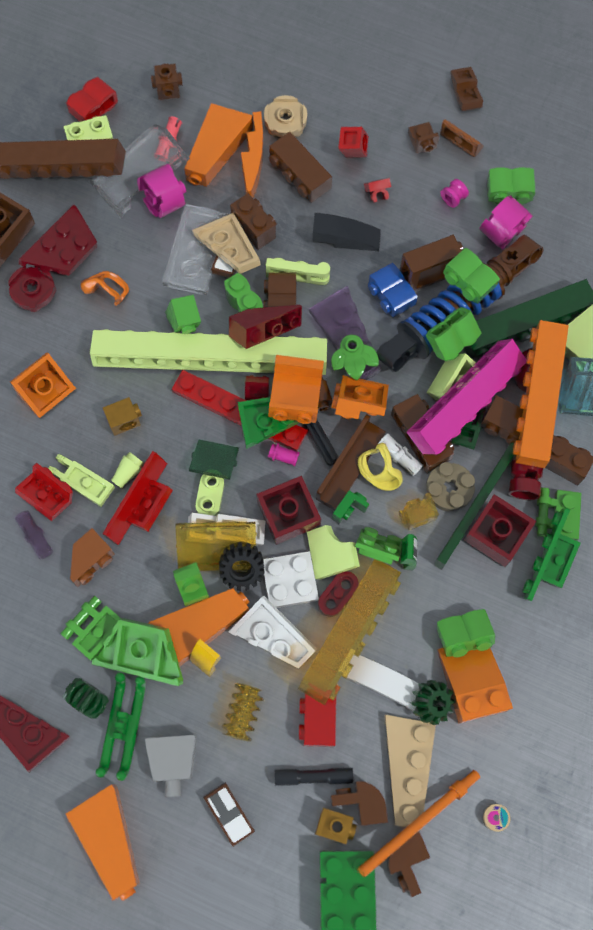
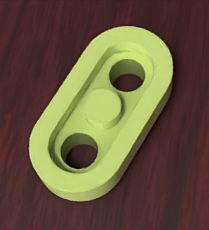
[196,471,225,516]

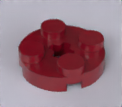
[8,266,56,312]

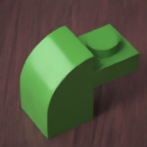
[173,562,209,607]

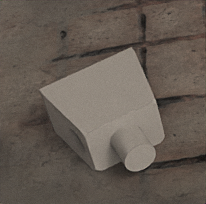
[145,735,197,797]

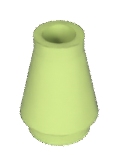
[111,452,144,488]

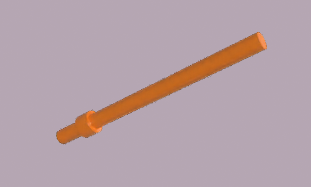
[358,770,480,877]

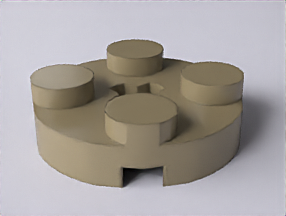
[426,462,475,511]

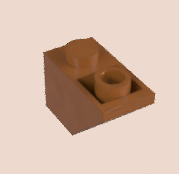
[70,528,115,587]

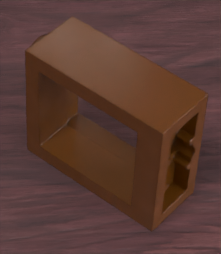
[400,234,464,291]

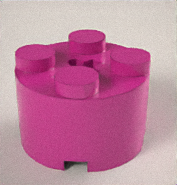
[137,164,186,219]
[479,195,533,250]

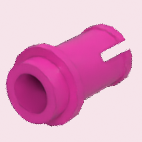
[268,443,300,467]

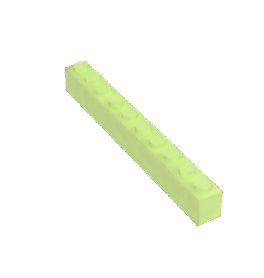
[90,329,327,375]

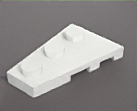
[229,596,317,669]

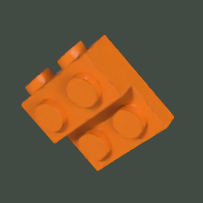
[331,375,389,419]

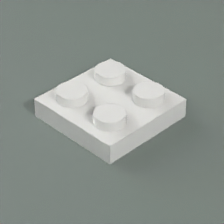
[263,551,319,608]

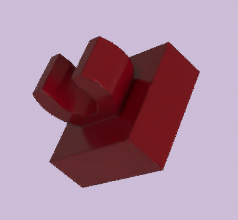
[245,375,269,400]

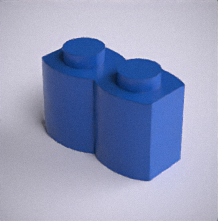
[368,262,418,318]

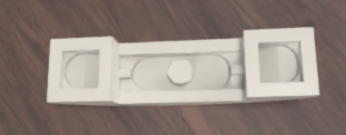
[336,650,419,711]

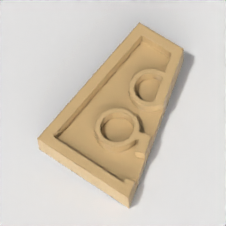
[192,213,261,274]

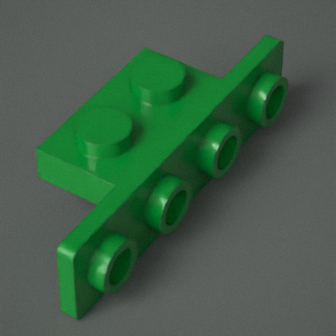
[522,507,581,601]

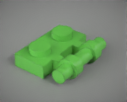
[535,487,581,541]
[60,595,121,661]

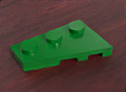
[238,397,299,449]

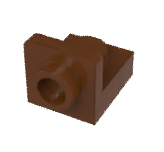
[408,122,439,154]

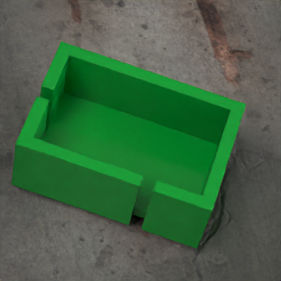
[319,850,377,930]

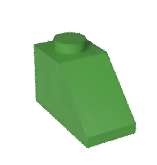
[165,295,201,334]

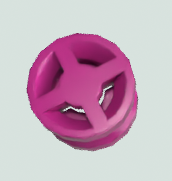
[441,179,469,208]

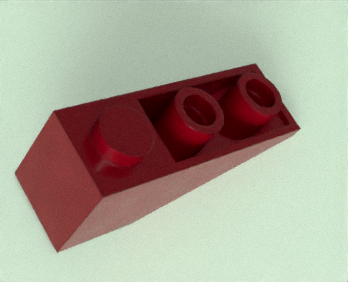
[229,305,302,349]

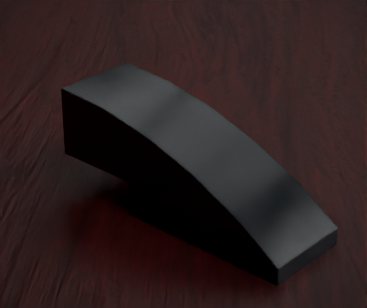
[312,213,381,252]

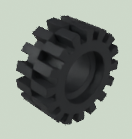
[219,542,265,591]

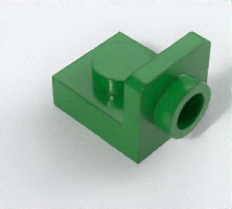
[331,490,369,524]

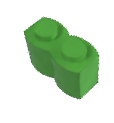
[487,168,535,204]
[443,248,500,304]
[224,273,263,313]
[426,307,482,361]
[437,609,495,658]

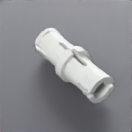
[378,434,423,476]

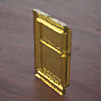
[175,522,257,571]

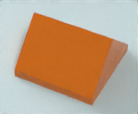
[10,352,76,418]

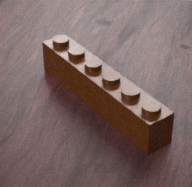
[0,139,126,179]

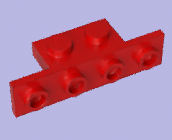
[102,451,173,545]

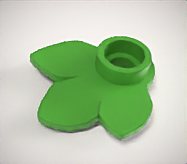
[331,335,379,380]

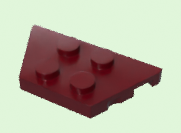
[19,204,97,276]

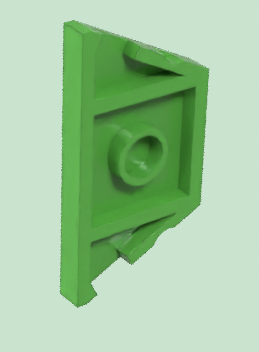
[92,618,183,686]

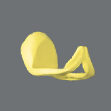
[357,443,403,491]

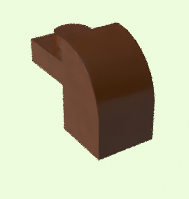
[330,781,388,826]
[386,831,430,897]

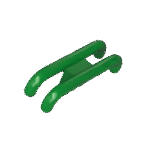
[95,672,146,781]

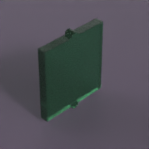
[189,439,239,480]

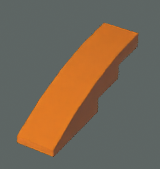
[241,111,263,198]

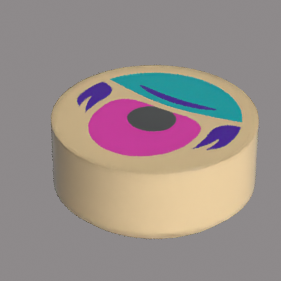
[483,804,510,832]

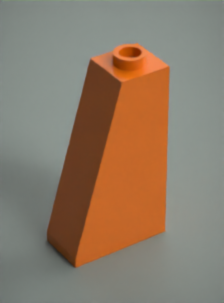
[184,103,253,187]
[147,588,250,666]
[66,784,140,901]

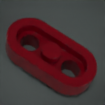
[318,571,359,617]

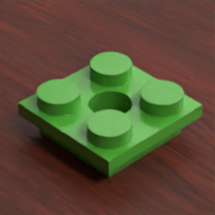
[355,527,401,565]

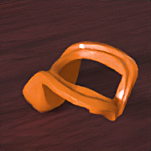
[81,271,129,306]

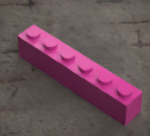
[407,339,527,455]

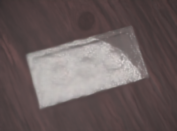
[162,204,229,295]

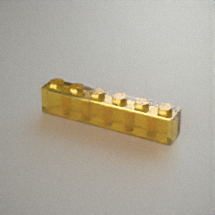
[298,559,401,705]

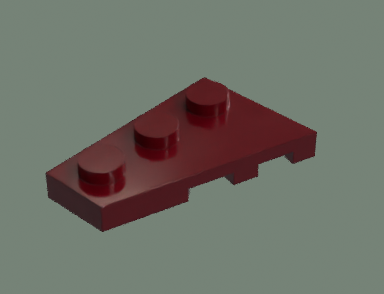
[0,695,70,773]

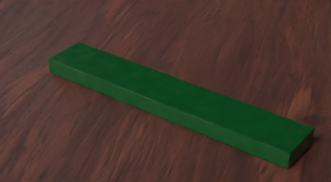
[434,442,514,570]

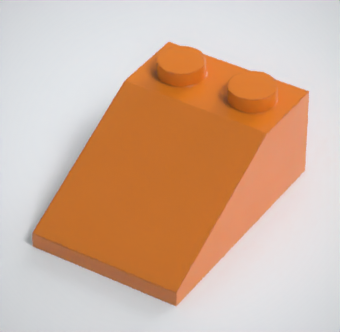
[437,648,513,724]

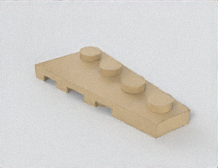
[385,715,436,827]

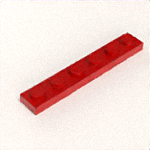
[172,370,308,452]

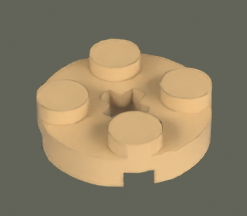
[264,95,307,137]

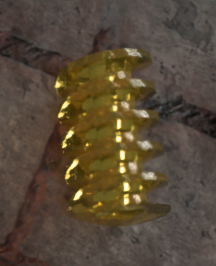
[222,683,264,742]

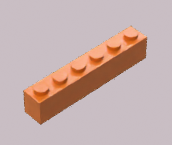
[513,320,569,468]

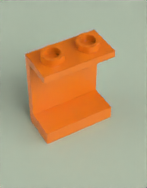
[268,355,324,424]

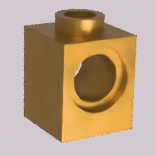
[102,397,142,436]

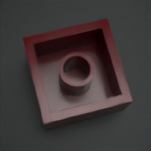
[256,475,321,545]
[464,494,536,567]

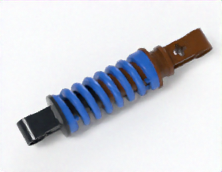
[377,235,544,372]

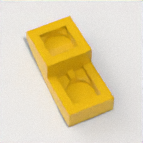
[190,639,221,677]

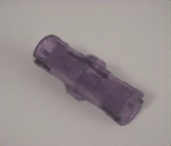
[15,511,53,559]

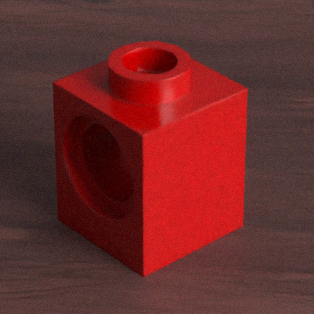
[338,127,369,158]

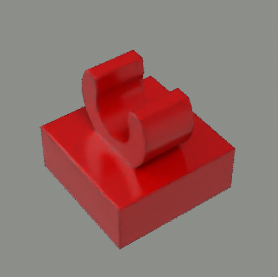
[364,178,391,202]

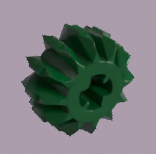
[63,678,109,719]
[410,680,456,725]

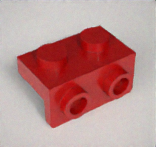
[15,463,73,521]

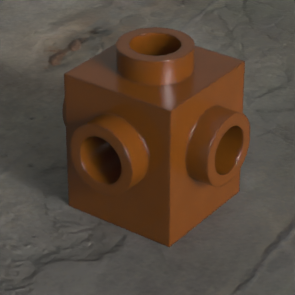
[151,63,183,100]

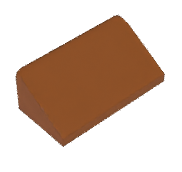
[440,119,484,157]

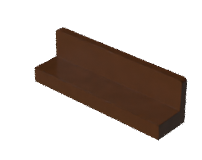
[316,414,386,511]

